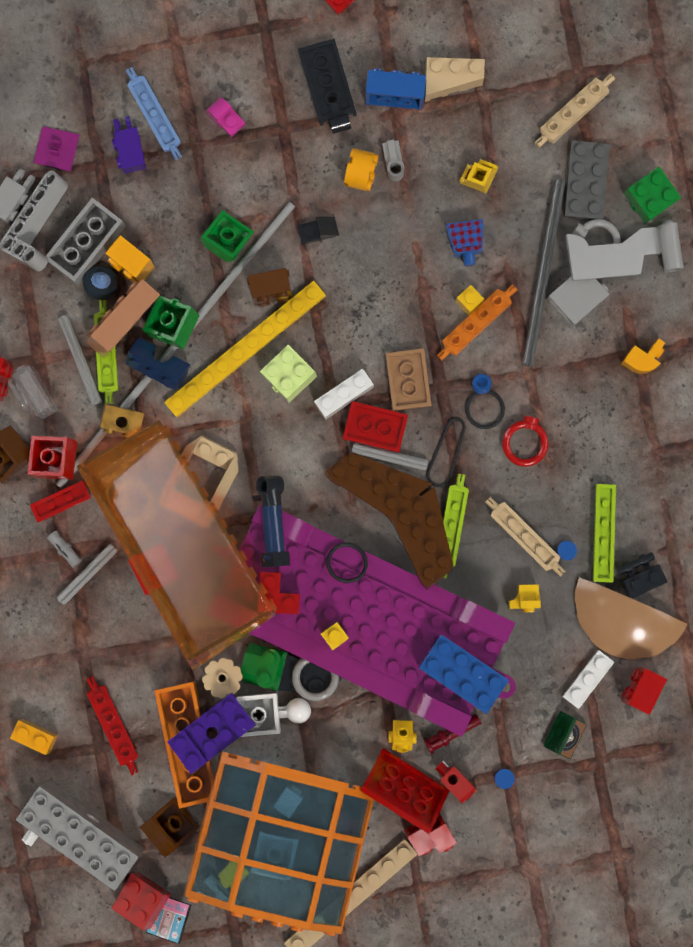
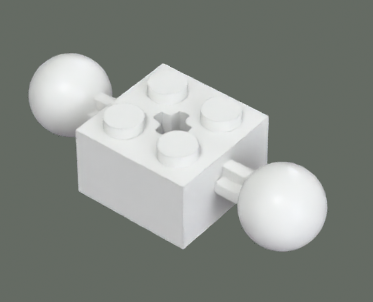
[211,692,311,737]

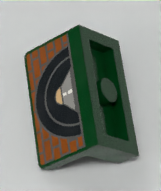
[544,711,587,759]

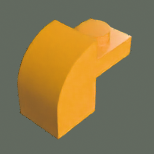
[621,339,665,374]

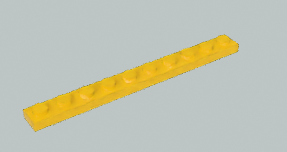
[164,281,326,418]

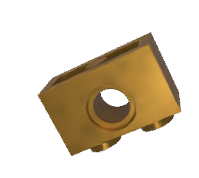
[99,404,144,439]

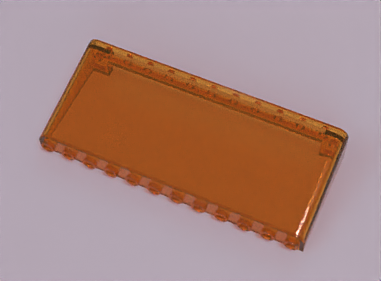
[77,420,277,670]

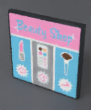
[146,897,192,944]

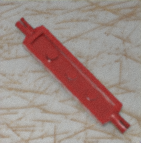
[86,676,139,776]

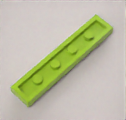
[593,484,616,583]

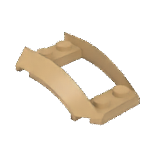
[158,435,239,528]

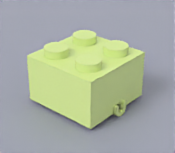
[260,345,317,403]

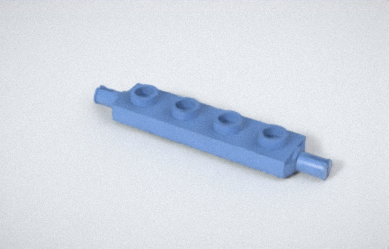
[126,67,182,160]

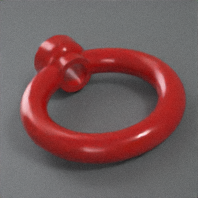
[502,415,549,467]

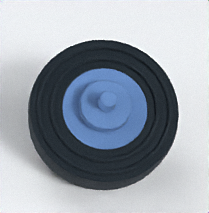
[83,266,118,300]

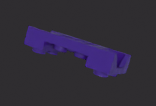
[167,692,256,774]

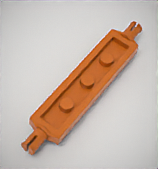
[437,284,517,361]

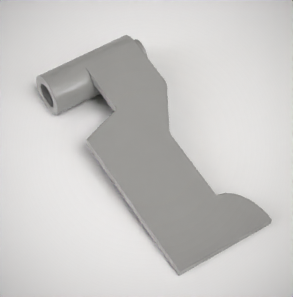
[565,220,684,281]

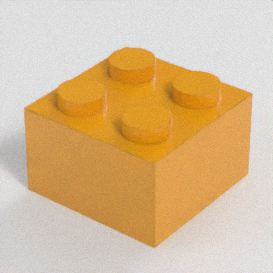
[105,235,155,283]

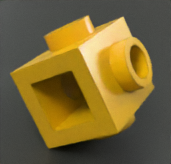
[389,720,417,753]

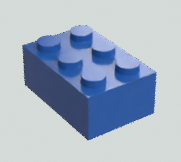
[365,68,426,110]

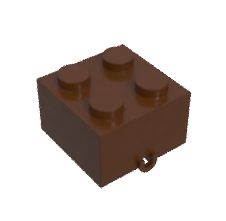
[247,268,292,307]

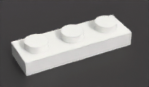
[562,650,614,709]

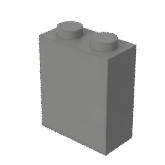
[547,277,609,328]

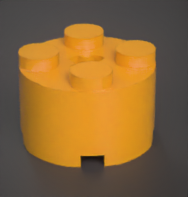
[344,148,379,191]

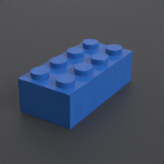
[418,634,509,714]

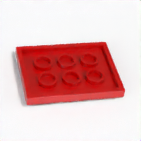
[360,748,450,834]

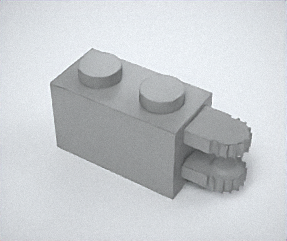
[0,169,35,225]

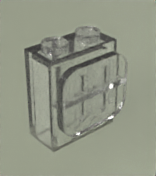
[8,365,60,419]

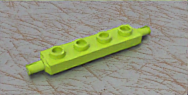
[94,300,119,404]
[443,474,469,579]

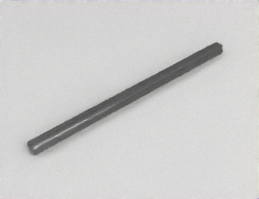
[523,179,565,367]

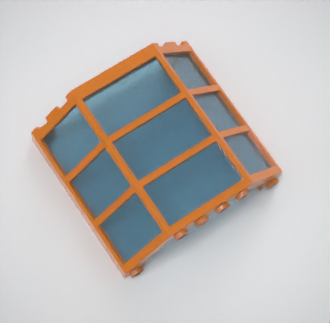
[184,751,374,936]

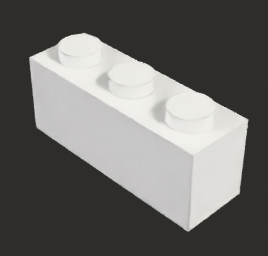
[314,369,374,420]

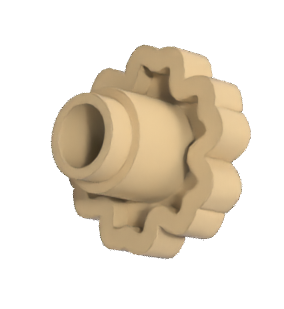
[202,658,243,699]

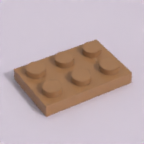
[385,348,432,411]

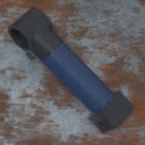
[252,475,290,567]

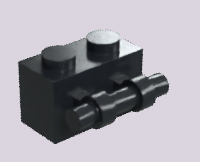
[616,552,668,599]

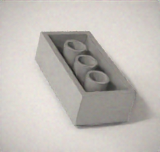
[46,198,126,286]

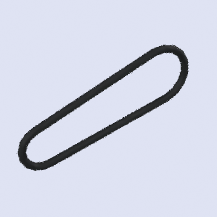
[427,418,466,487]

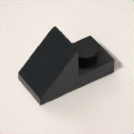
[297,217,339,245]

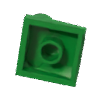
[200,210,255,262]
[241,643,287,691]

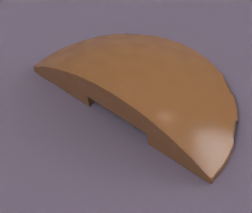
[574,577,687,660]

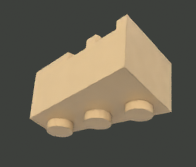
[425,57,485,102]

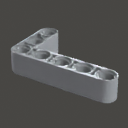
[0,171,68,272]

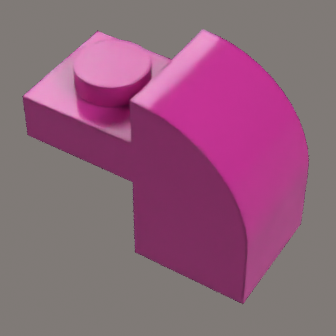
[206,97,246,138]

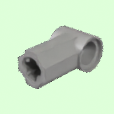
[382,140,404,182]

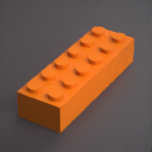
[154,681,220,808]

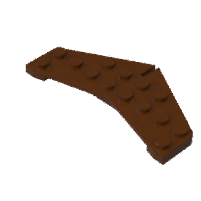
[324,453,453,590]

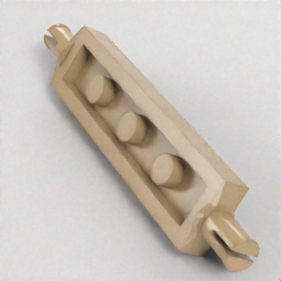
[534,74,615,148]
[485,497,566,577]

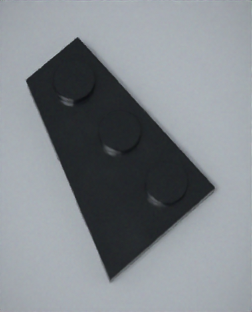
[272,654,341,694]

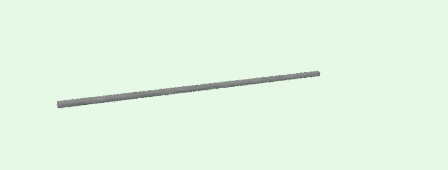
[56,202,295,489]

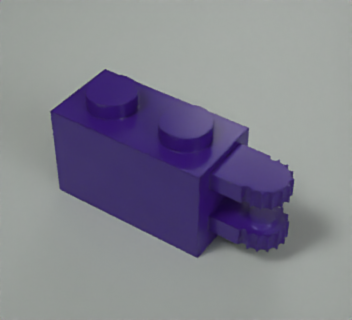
[112,116,147,174]

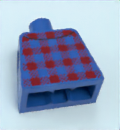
[445,219,483,267]

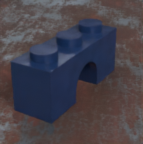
[125,337,190,391]

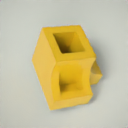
[460,159,498,194]
[508,584,541,612]

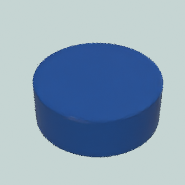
[472,374,492,394]
[557,541,577,561]
[494,769,515,789]

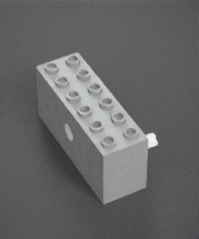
[16,780,146,891]

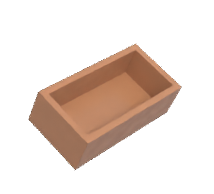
[86,279,160,358]

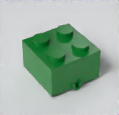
[623,166,681,223]
[142,296,200,350]

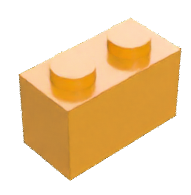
[10,719,58,755]

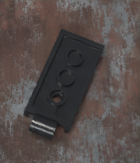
[298,39,357,134]

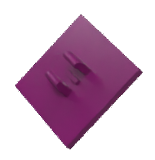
[33,126,80,172]

